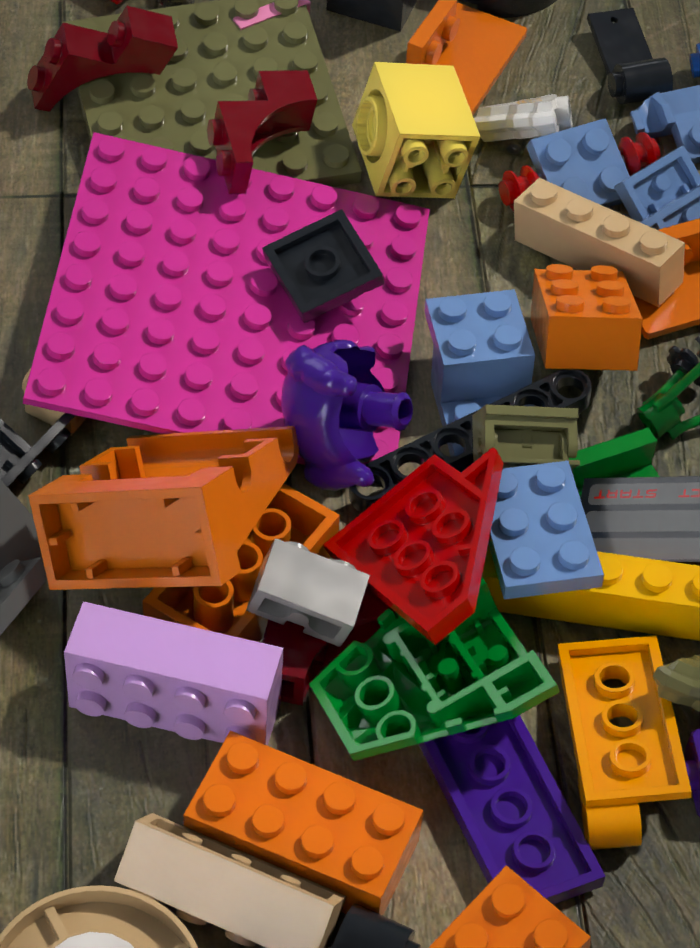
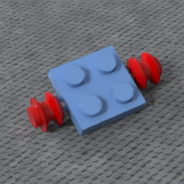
[499,118,661,211]

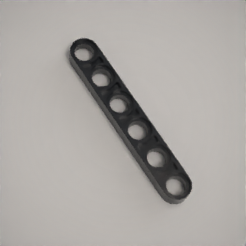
[349,369,591,512]

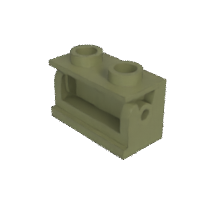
[472,404,580,470]

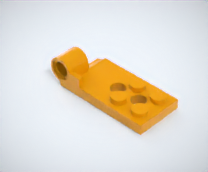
[557,635,692,850]

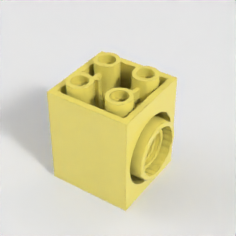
[352,62,481,199]

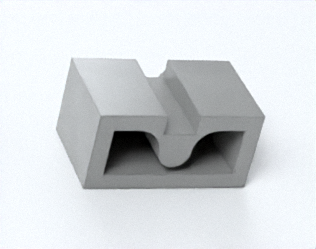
[246,538,370,647]

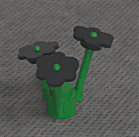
[636,336,700,440]

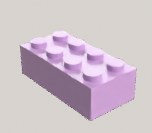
[64,601,283,746]

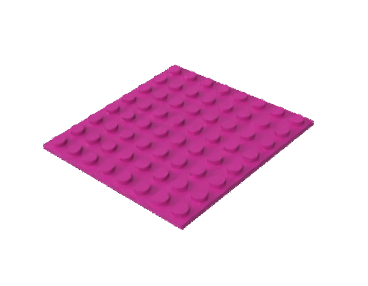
[23,132,430,465]

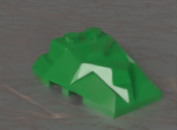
[309,577,560,761]

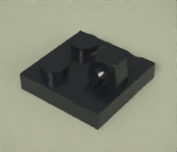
[262,209,385,323]

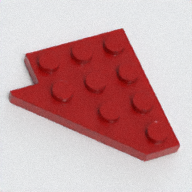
[323,447,504,645]

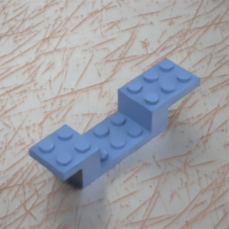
[425,289,604,599]

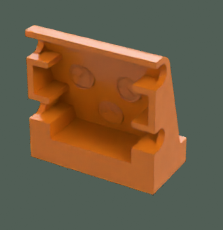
[28,426,299,590]

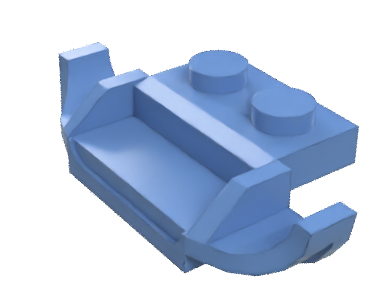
[630,85,700,164]
[614,145,700,230]

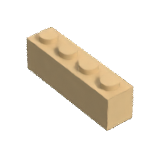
[514,178,685,307]
[114,813,347,948]

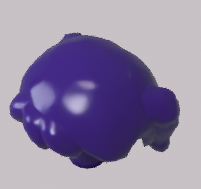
[281,340,413,491]

